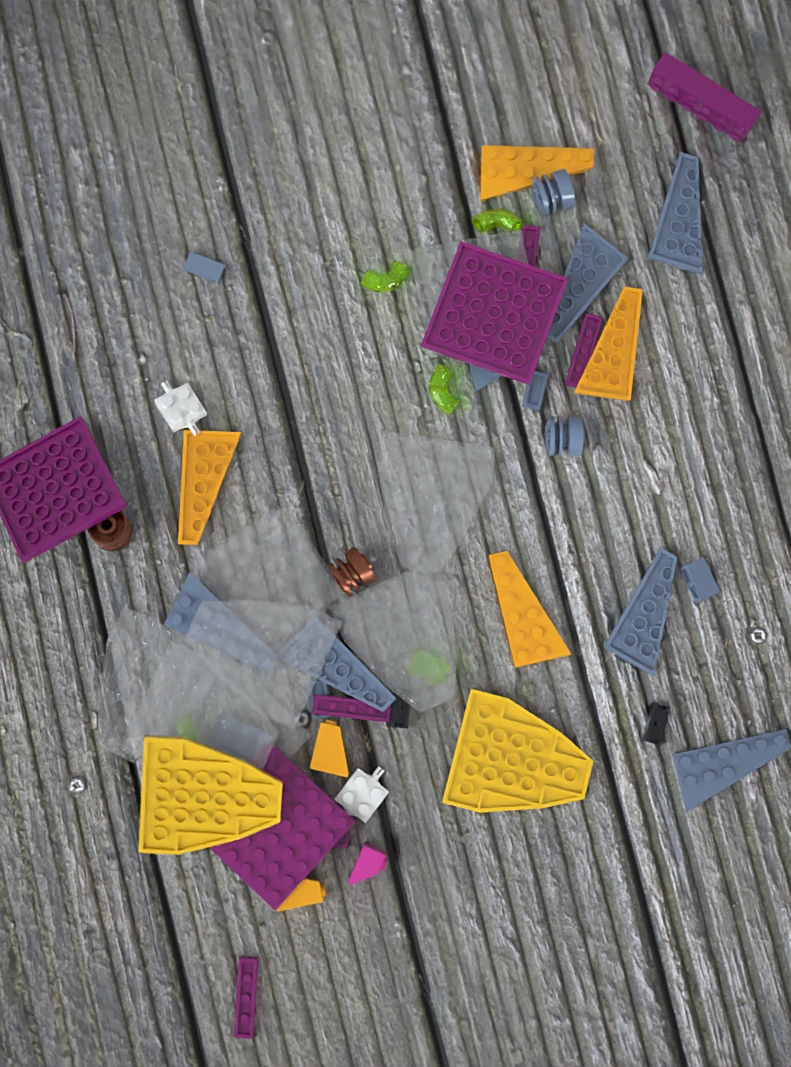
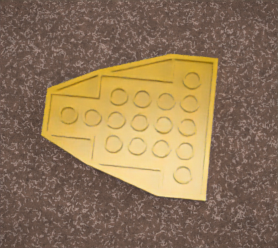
[442,689,593,813]
[139,735,283,855]

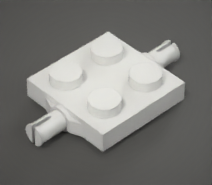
[154,381,207,436]
[334,766,389,823]

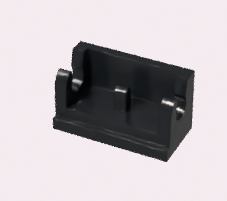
[389,688,412,729]
[642,703,670,745]

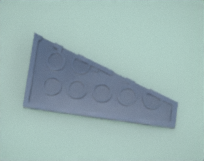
[672,729,791,812]

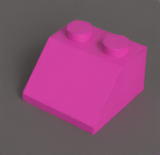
[348,843,388,885]

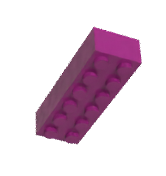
[647,52,762,143]

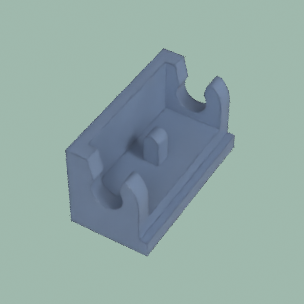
[679,557,720,603]

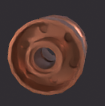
[87,510,133,552]
[327,546,377,598]

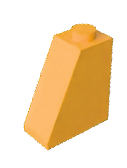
[310,719,349,777]
[276,877,327,912]

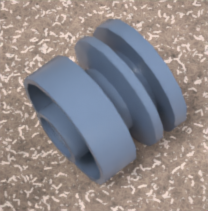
[532,169,575,216]
[545,415,585,456]

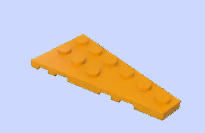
[480,145,594,202]
[573,287,643,401]
[178,430,242,545]
[488,551,571,668]

